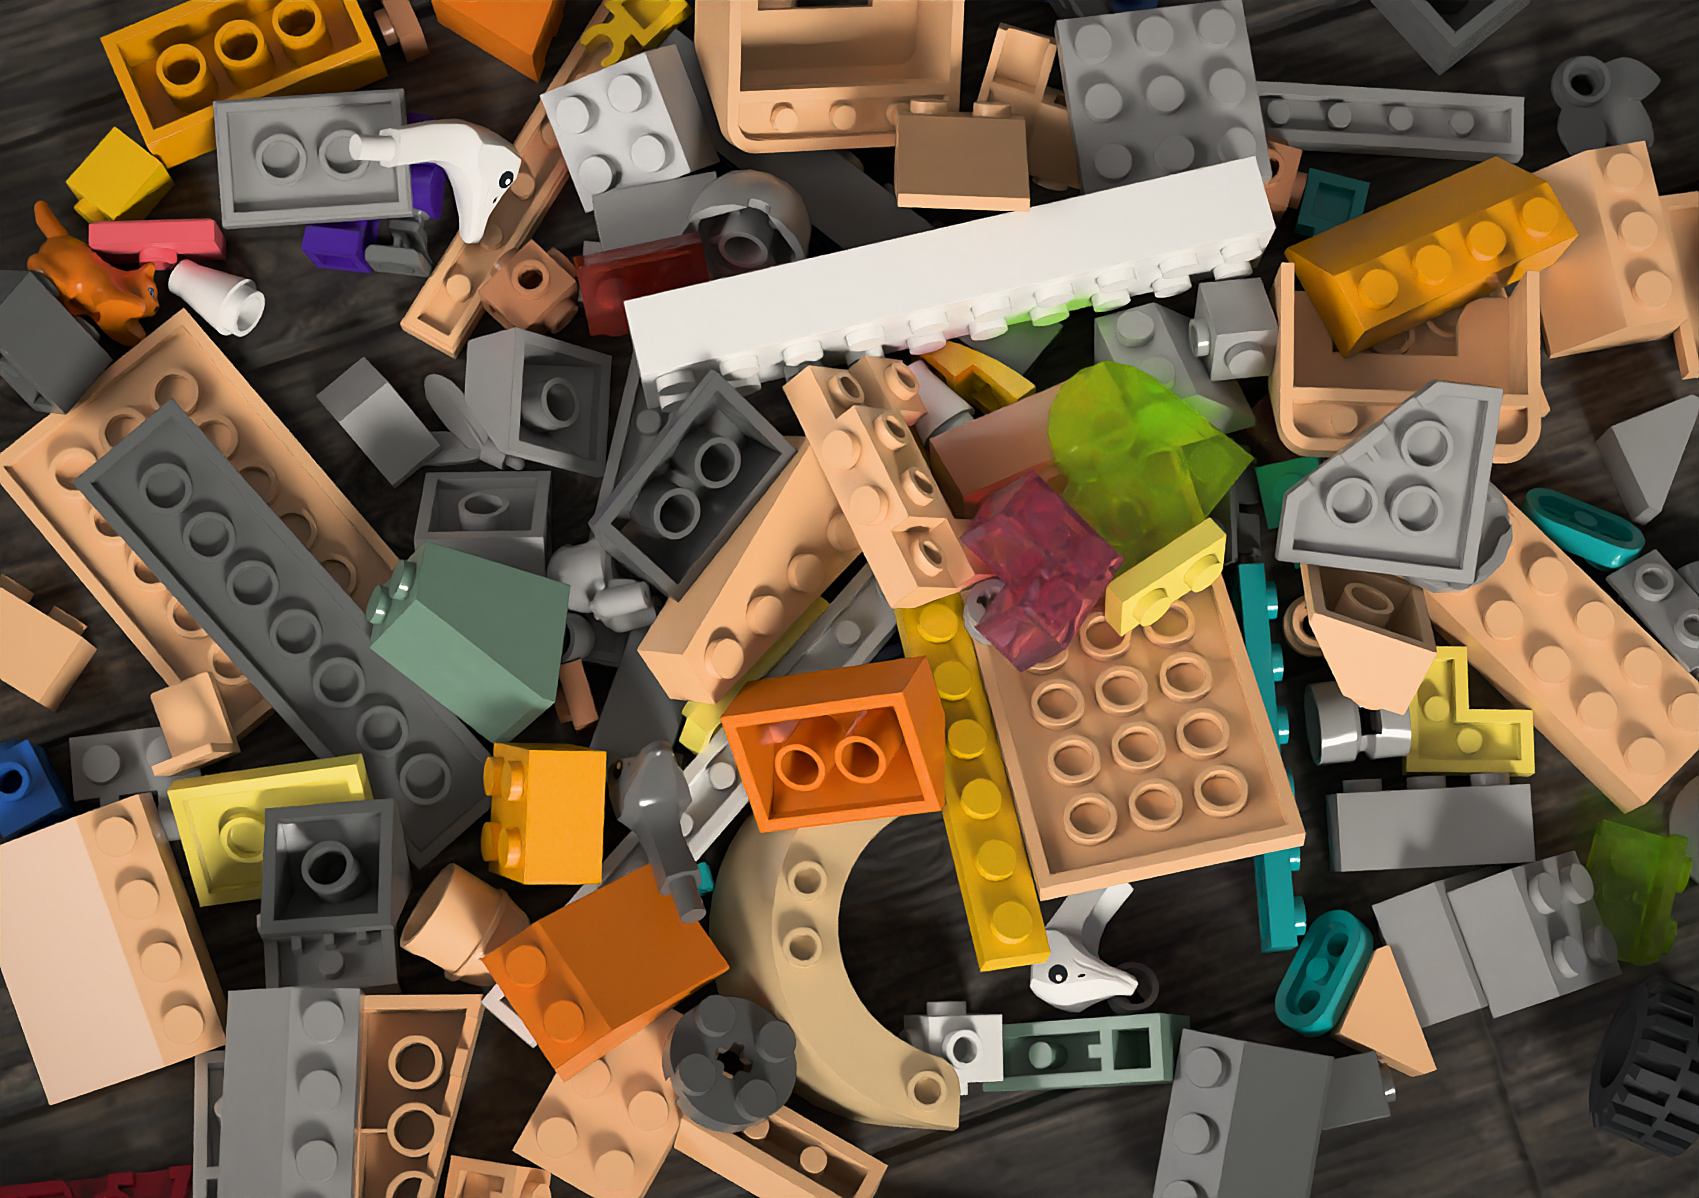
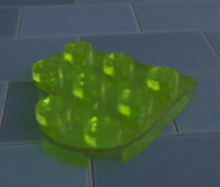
[1046,360,1254,582]

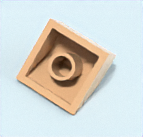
[1300,563,1437,715]

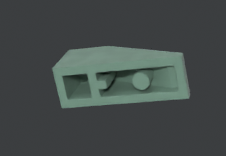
[983,1013,1190,1092]

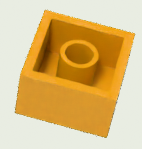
[481,742,607,884]

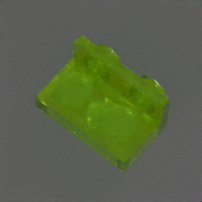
[1586,819,1692,966]

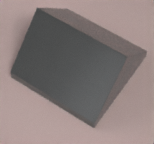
[260,798,413,938]

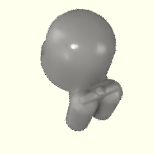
[547,537,663,632]

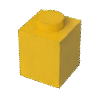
[66,127,175,224]

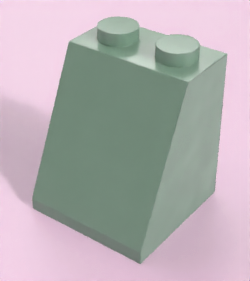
[366,540,571,744]

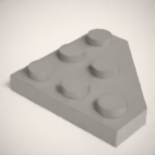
[1275,379,1504,584]

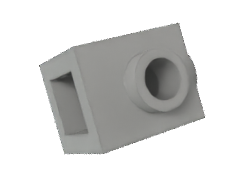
[1189,277,1279,381]

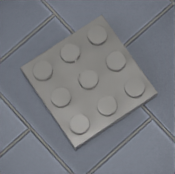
[1054,0,1272,196]

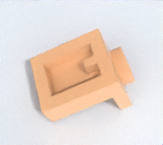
[444,1155,551,1198]

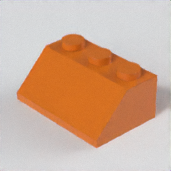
[720,655,945,833]

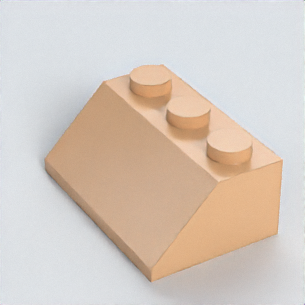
[1531,141,1689,359]

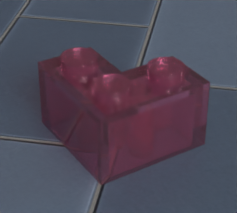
[959,469,1125,672]

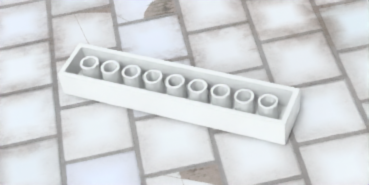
[624,156,1276,412]

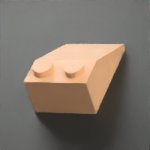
[894,99,1030,212]

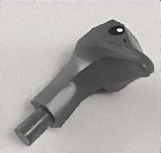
[607,740,706,923]

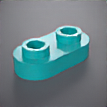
[1519,488,1645,572]
[1275,910,1373,1038]

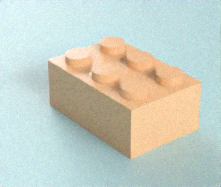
[512,1009,724,1198]

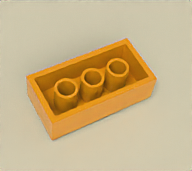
[100,0,388,170]

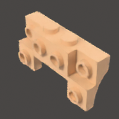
[977,23,1080,191]
[782,356,1011,608]

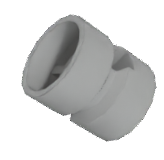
[1304,681,1411,766]

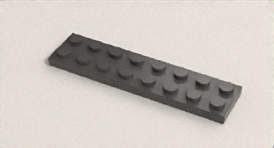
[72,398,492,871]

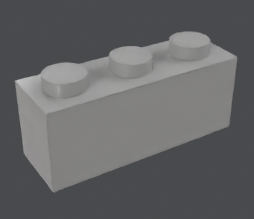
[1325,772,1536,872]

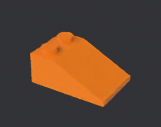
[481,862,730,1083]

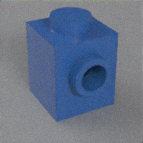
[0,739,77,841]

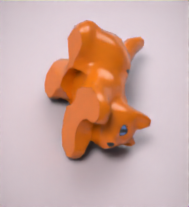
[27,200,159,347]

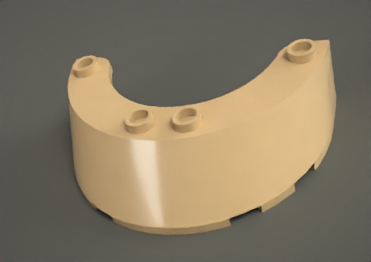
[709,810,961,1131]

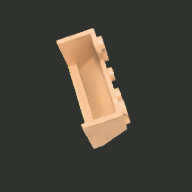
[694,0,965,154]
[1268,262,1541,463]

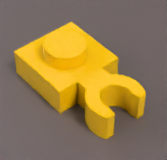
[580,0,694,68]

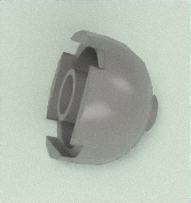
[682,169,812,281]

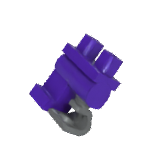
[301,112,447,278]

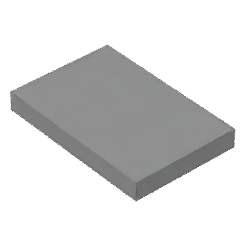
[213,89,414,229]

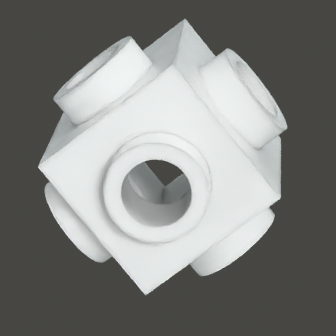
[898,1001,1003,1095]

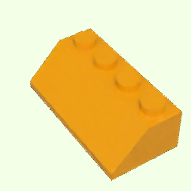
[1284,156,1579,359]

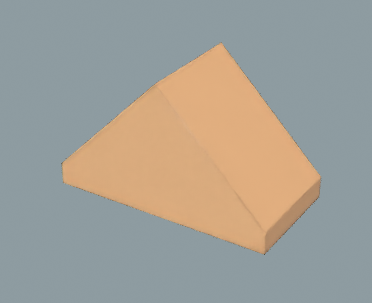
[1329,945,1437,1077]

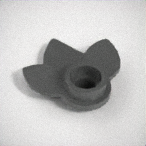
[1551,56,1661,156]

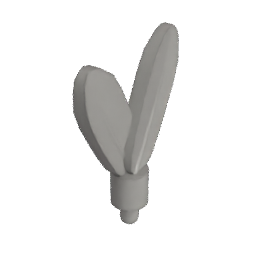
[422,374,525,470]

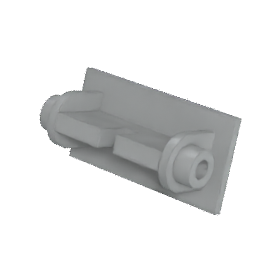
[1606,549,1699,680]

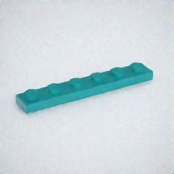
[1229,563,1306,953]

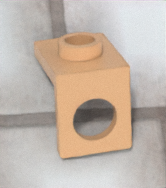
[151,672,241,776]

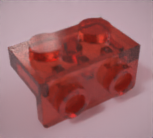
[574,231,709,336]

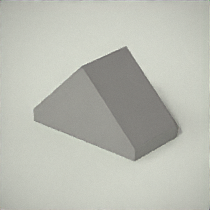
[316,357,443,488]
[1595,395,1699,526]

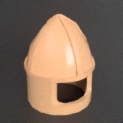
[400,863,531,986]

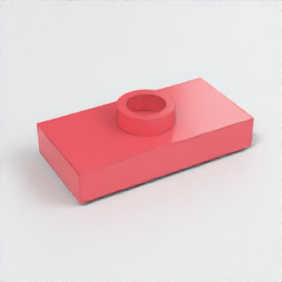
[89,218,226,270]

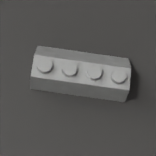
[217,987,365,1198]

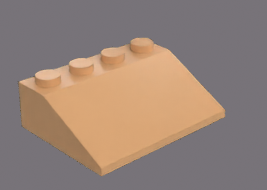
[0,792,228,1105]

